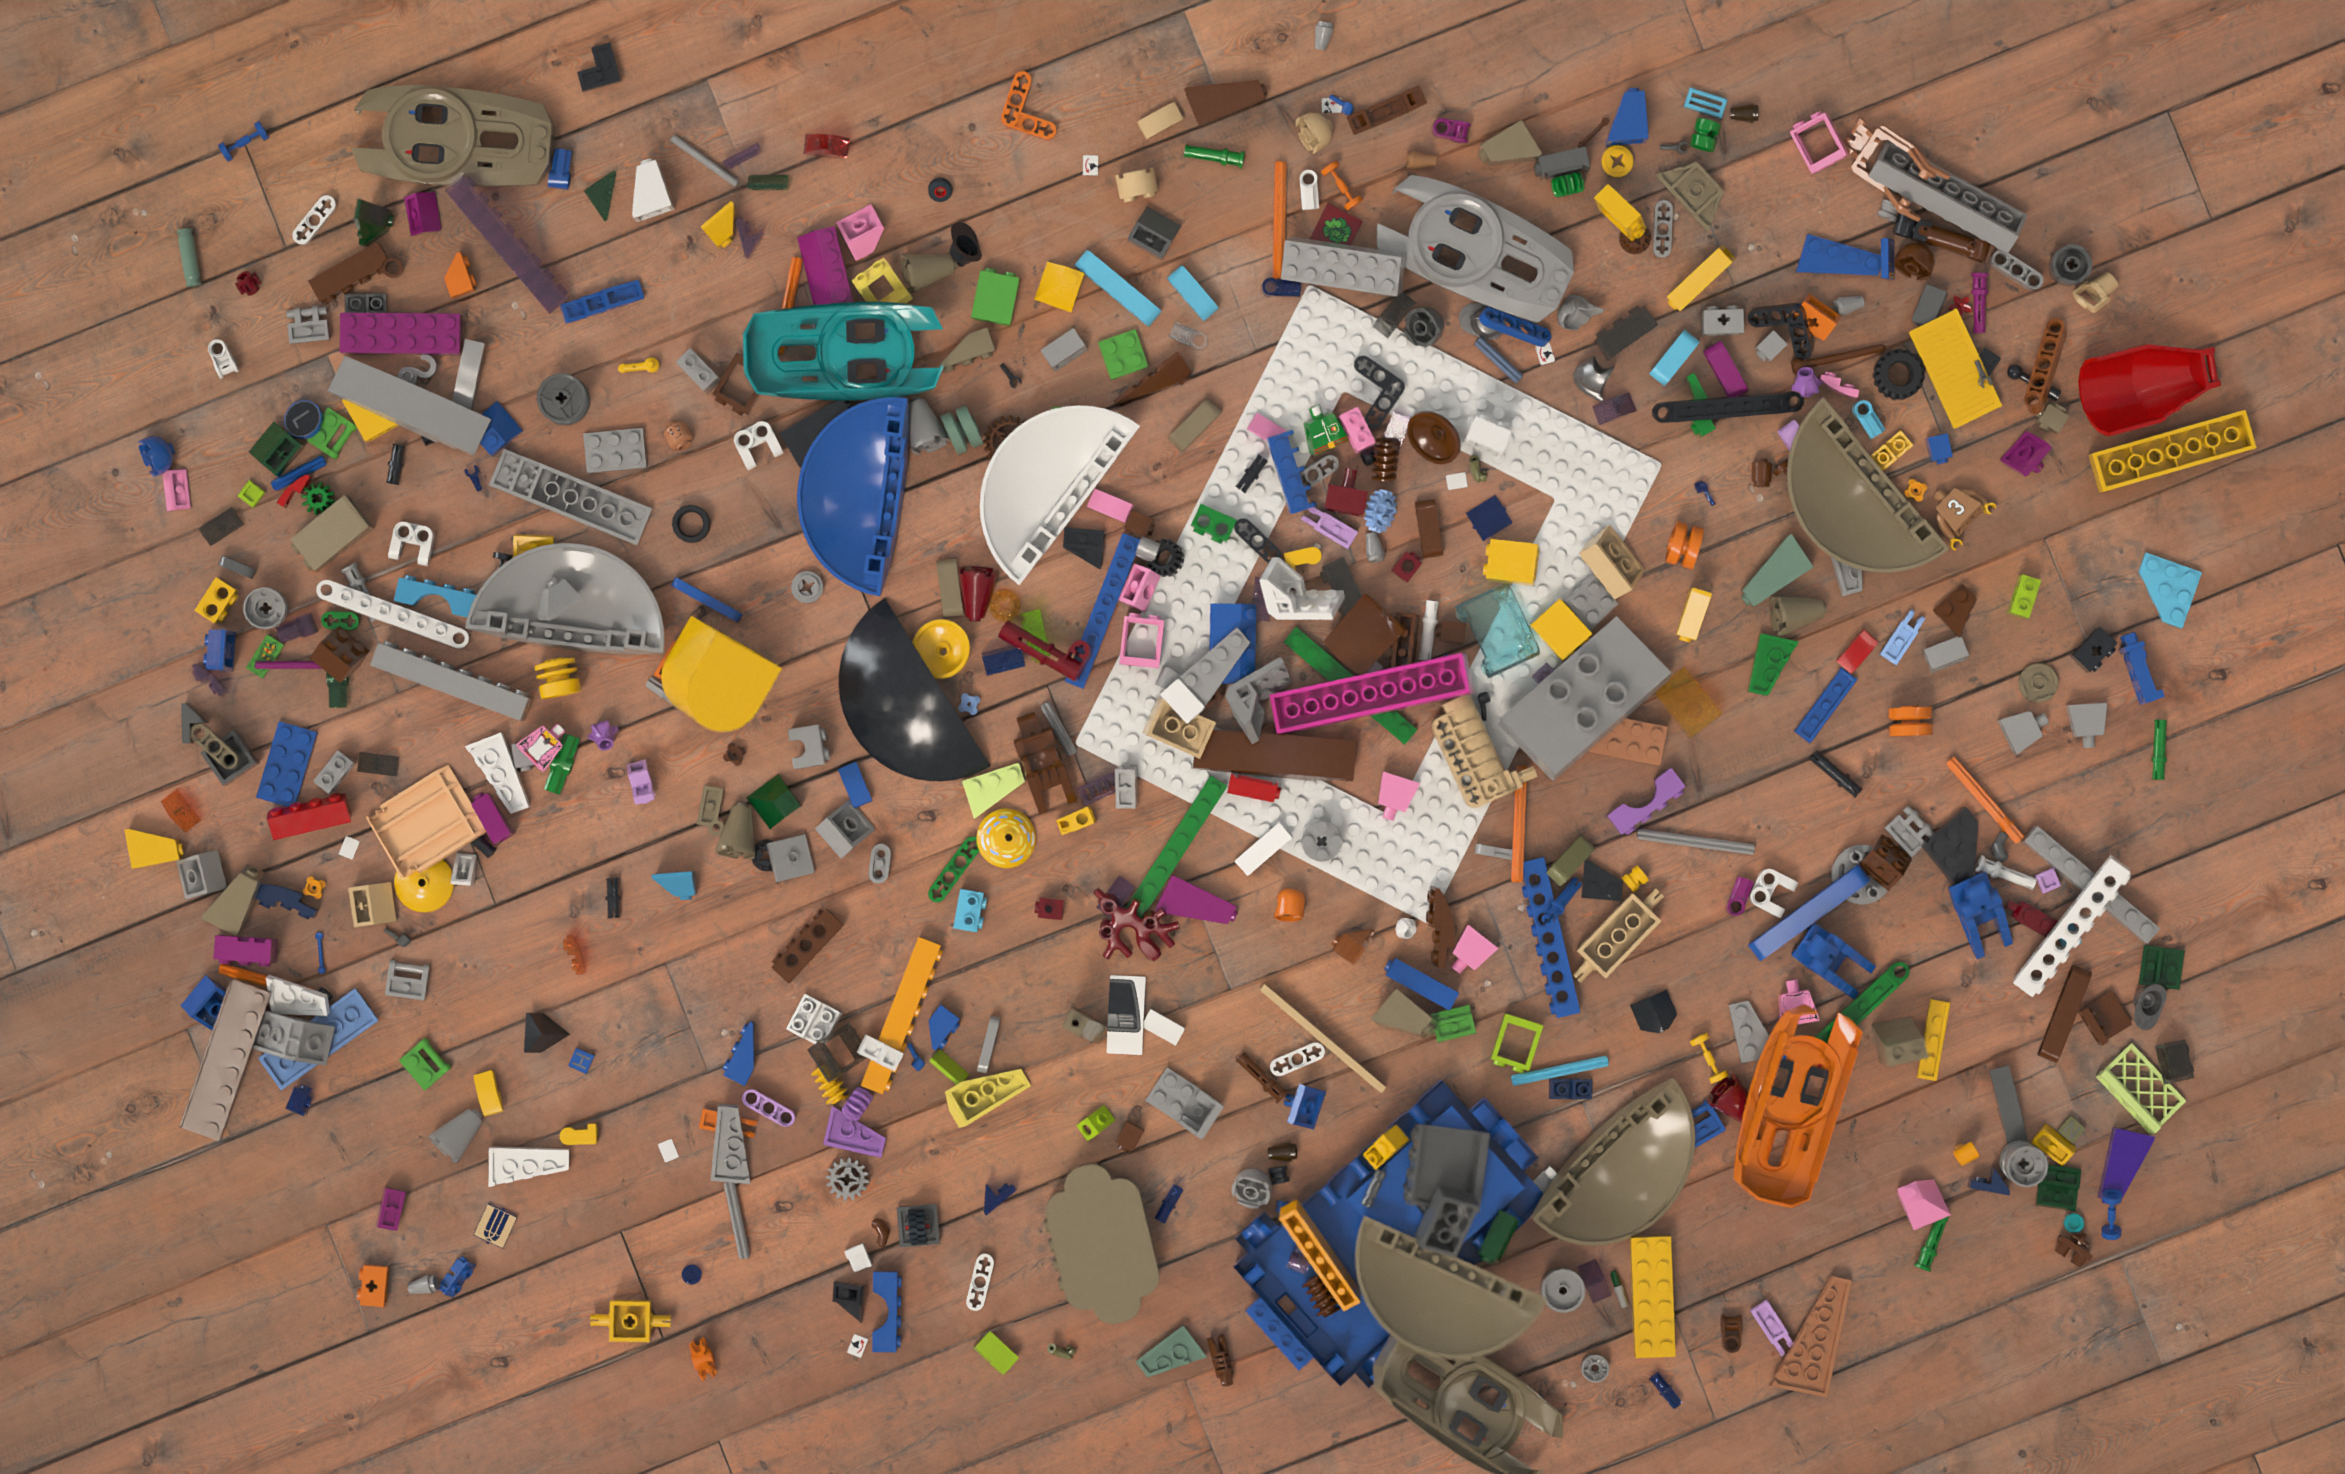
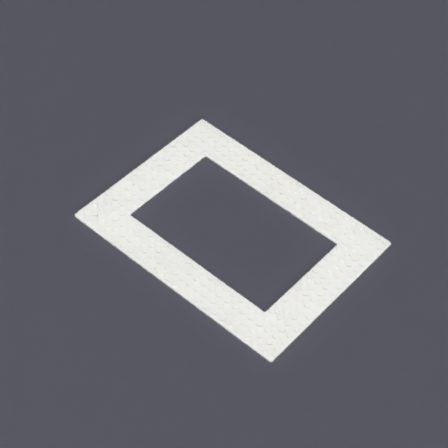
[1076,285,1661,923]

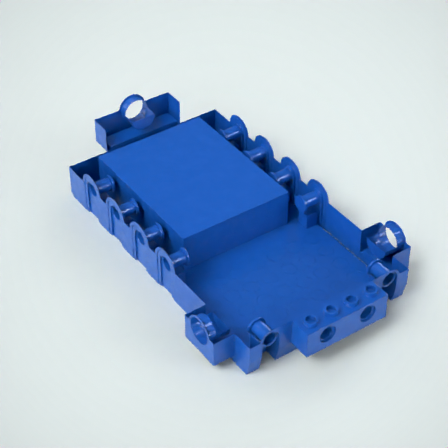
[1233,1079,1544,1388]

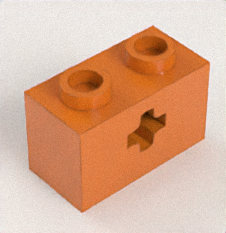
[1794,293,1841,341]
[357,1264,390,1307]

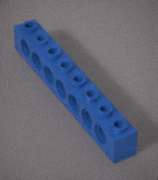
[1065,533,1140,689]
[1522,857,1580,1018]

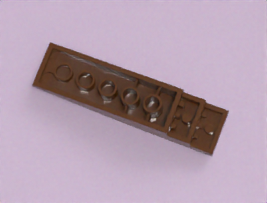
[1193,730,1357,782]

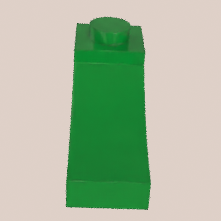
[1685,373,1716,438]

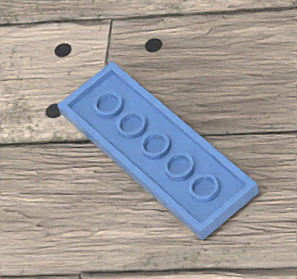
[258,988,379,1090]

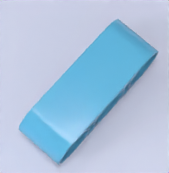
[1167,265,1219,321]
[1649,330,1700,386]

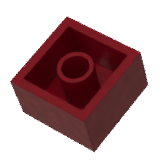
[1323,468,1368,517]

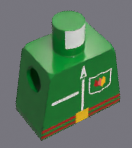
[1303,405,1349,455]

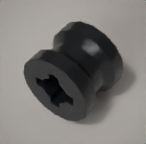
[1268,1165,1290,1185]

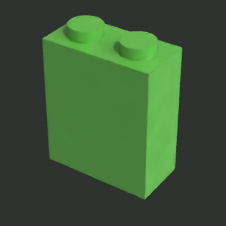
[971,268,1020,327]

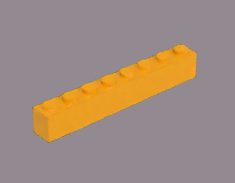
[861,937,943,1094]

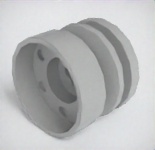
[243,587,288,629]
[1999,1140,2048,1187]

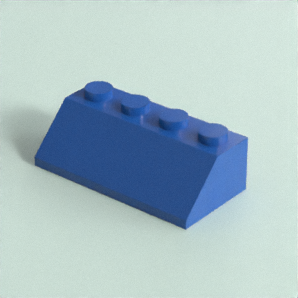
[1210,603,1256,684]

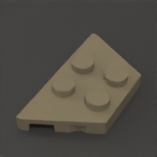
[1655,162,1724,232]

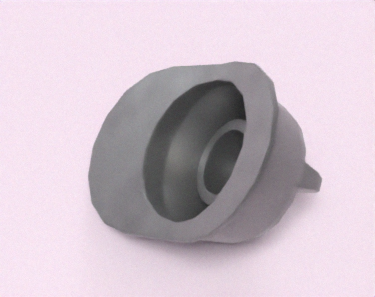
[1459,303,1506,340]
[2134,984,2167,1030]

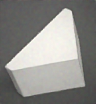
[451,853,477,886]

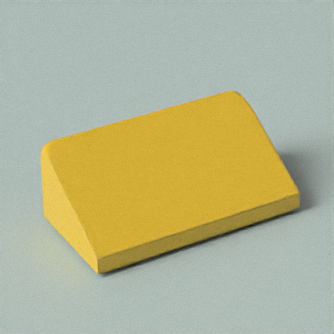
[2031,1123,2076,1166]

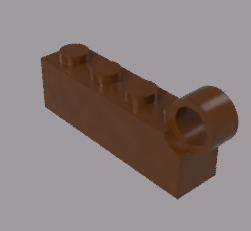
[308,242,404,304]

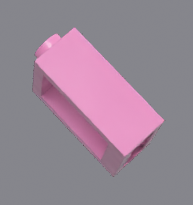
[1790,111,1849,174]
[1339,407,1376,454]
[1119,613,1164,669]

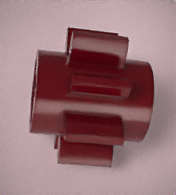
[235,271,261,296]

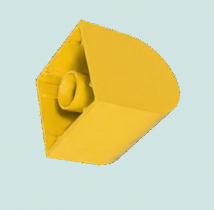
[662,616,782,732]

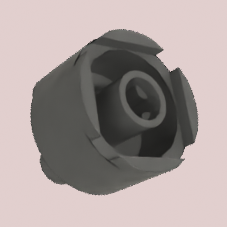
[2049,244,2092,286]

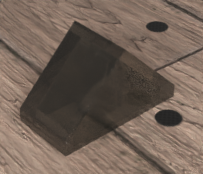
[357,752,399,777]

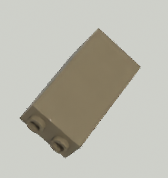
[291,495,374,572]
[1871,1016,1928,1067]

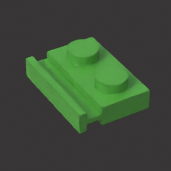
[1431,1005,1476,1043]

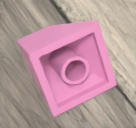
[836,204,884,261]
[1897,1179,1951,1231]

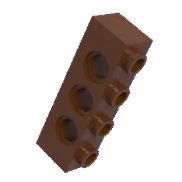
[771,909,844,984]

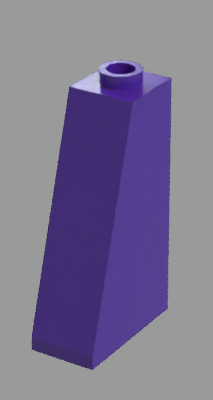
[2097,1127,2155,1204]

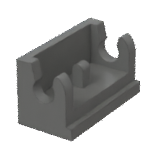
[1911,284,1948,326]

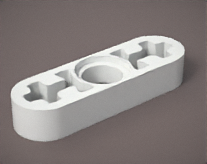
[293,195,337,245]
[1270,1042,1325,1076]
[966,1253,994,1311]

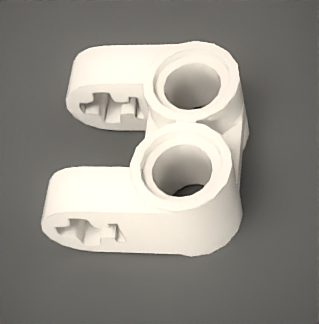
[734,421,784,471]
[388,522,435,566]
[1749,869,1798,918]

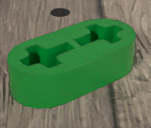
[321,611,360,630]

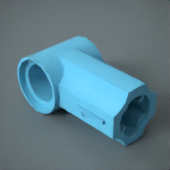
[1852,400,1886,439]

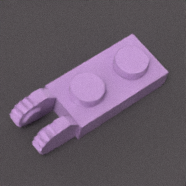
[1301,507,1358,549]
[1750,1300,1793,1356]

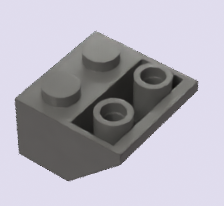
[1127,207,1181,261]

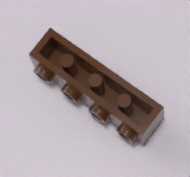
[1389,612,1420,668]

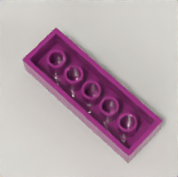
[340,313,463,356]

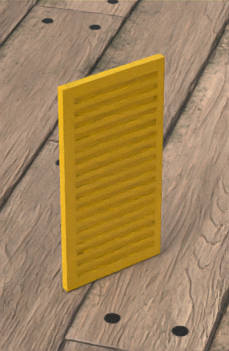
[1908,308,2002,429]

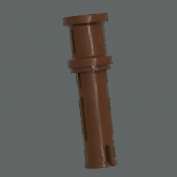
[1236,1052,1289,1104]

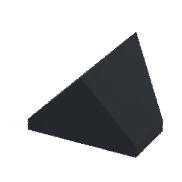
[524,1013,570,1053]
[832,1282,865,1324]

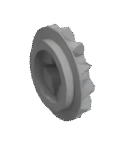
[791,571,823,603]

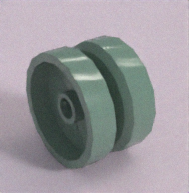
[940,404,983,456]

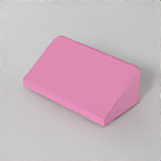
[1247,413,1289,442]
[163,469,191,511]

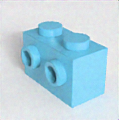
[953,889,987,932]

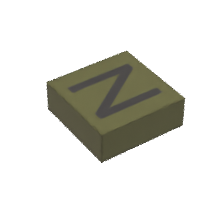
[2057,1116,2085,1144]

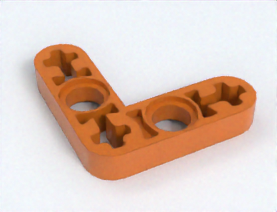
[1001,71,1056,140]

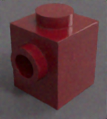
[1034,898,1064,920]

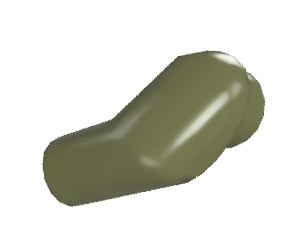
[1469,455,1487,483]
[1047,1343,1076,1360]

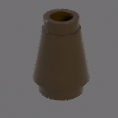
[1730,103,1759,123]
[1268,1142,1297,1162]

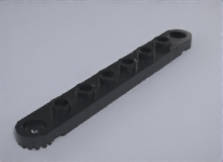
[1652,391,1804,423]

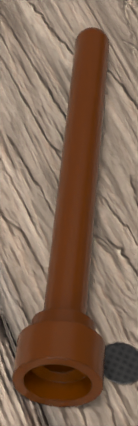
[1791,344,1886,375]

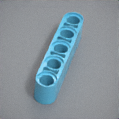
[1075,250,1162,327]

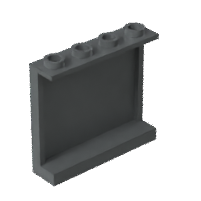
[1403,1124,1490,1213]

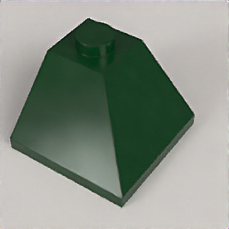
[746,774,802,829]

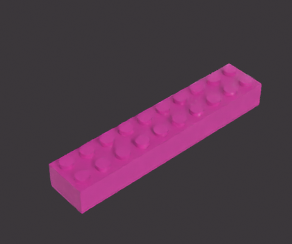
[1269,653,1474,735]

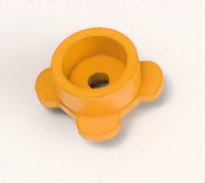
[1904,479,1927,502]
[303,877,326,899]

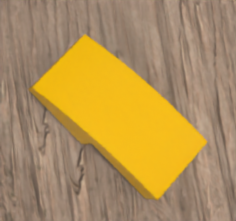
[1870,430,1914,471]
[473,1070,504,1117]

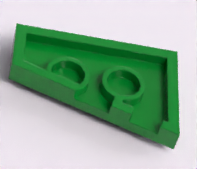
[1747,633,1799,696]

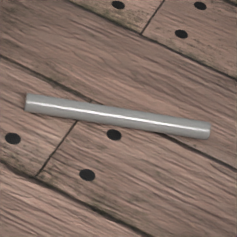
[671,135,739,187]

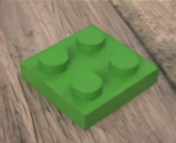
[1098,329,1149,380]

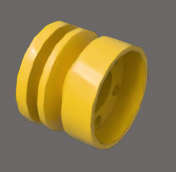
[534,657,582,700]

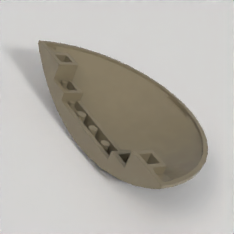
[1787,397,1949,573]
[1531,1078,1695,1246]
[1355,1216,1548,1359]

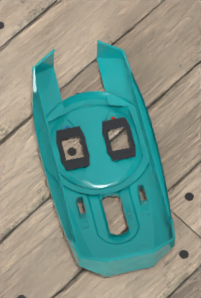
[743,302,945,400]

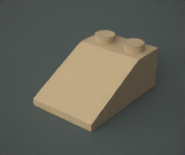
[1142,697,1216,759]

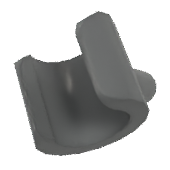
[1660,141,1688,155]
[1975,360,1992,388]
[384,927,411,947]

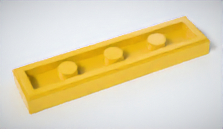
[1916,999,1950,1081]

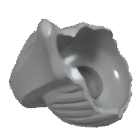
[1557,294,1604,331]

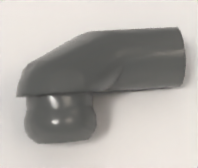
[1991,831,2009,862]

